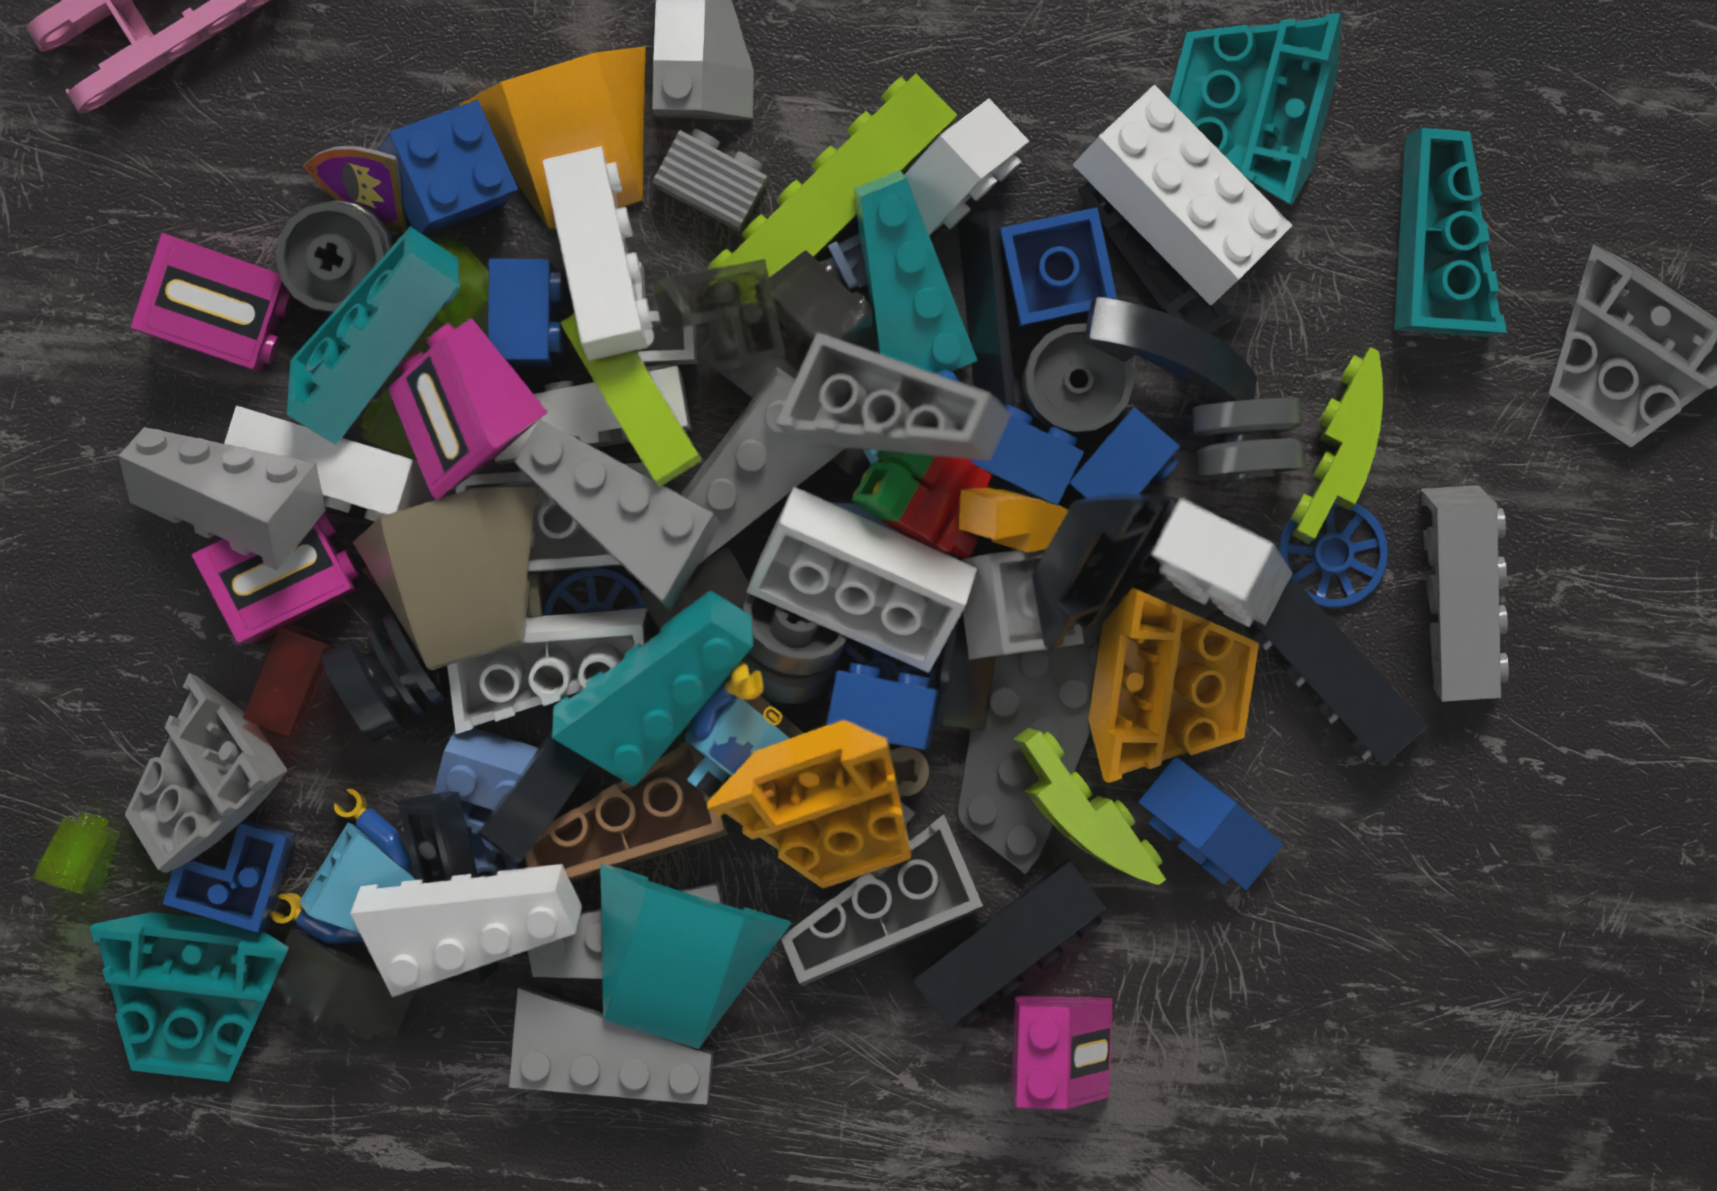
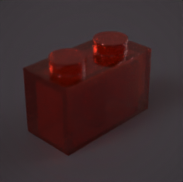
[243,626,333,737]

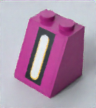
[130,233,294,373]
[388,319,548,500]
[192,511,359,644]
[1011,995,1112,1109]

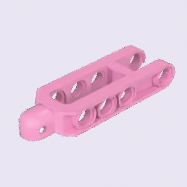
[27,0,270,113]

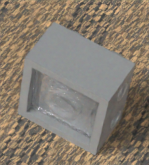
[960,549,1084,659]

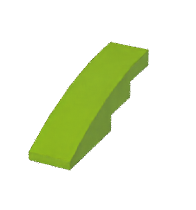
[560,313,702,487]

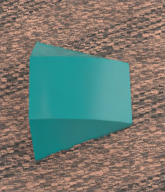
[1169,13,1342,206]
[600,863,791,1049]
[90,912,289,1082]

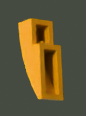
[959,488,1068,553]

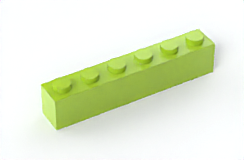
[705,73,957,327]

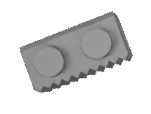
[652,129,768,233]

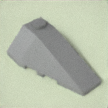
[652,0,754,120]

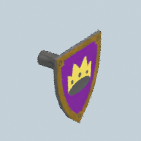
[303,146,408,233]

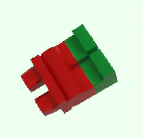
[852,450,993,559]

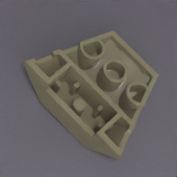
[353,486,540,670]

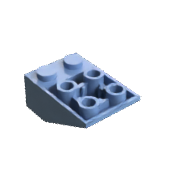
[413,728,538,877]

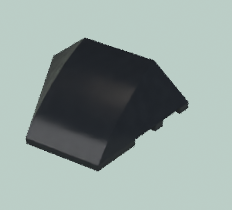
[1031,494,1206,651]

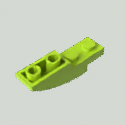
[1290,347,1383,544]
[1012,728,1166,885]

